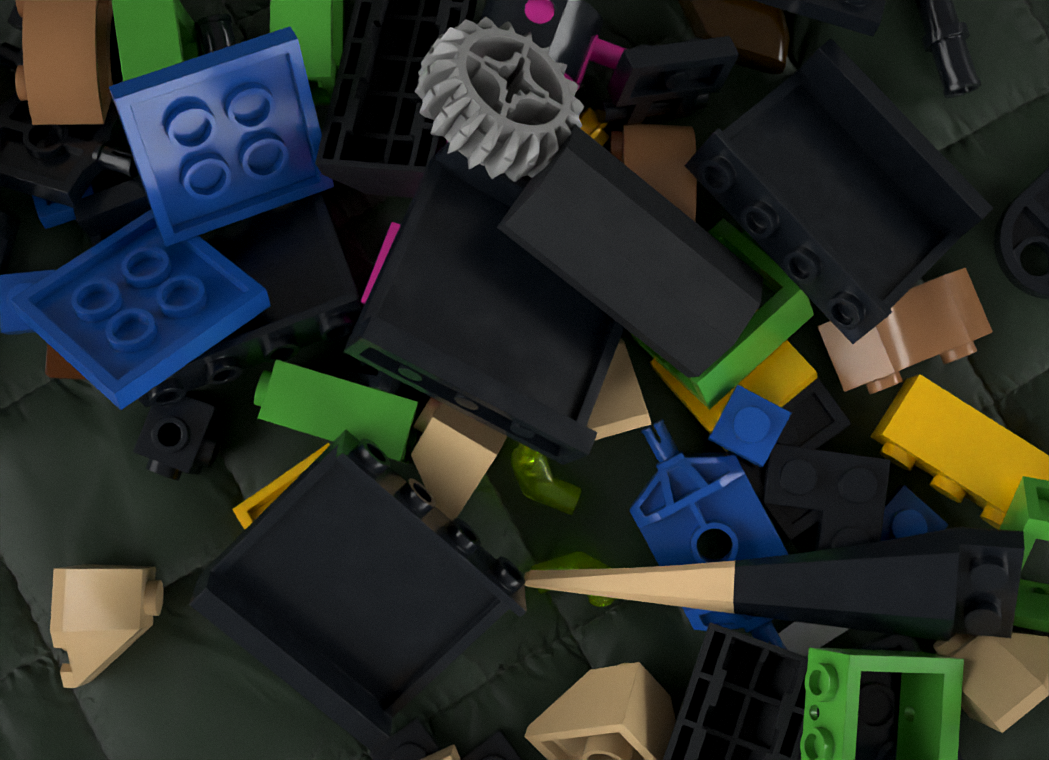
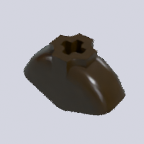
[678,0,790,74]

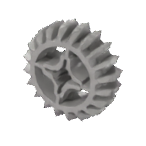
[415,17,584,182]

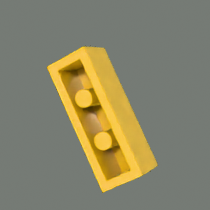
[870,374,1049,530]

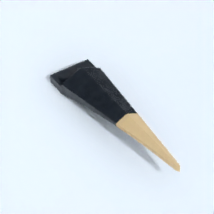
[524,527,1025,642]

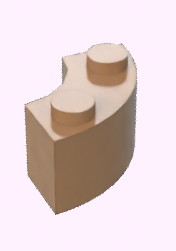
[15,0,113,125]
[609,124,697,222]
[817,268,993,394]

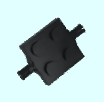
[0,91,138,208]

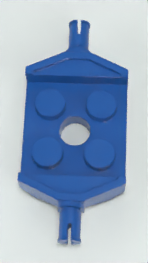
[629,419,789,650]

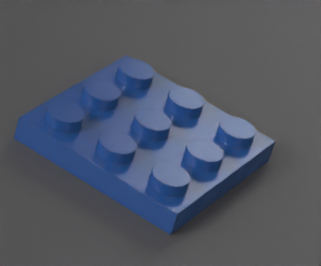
[109,26,334,247]
[11,210,271,410]

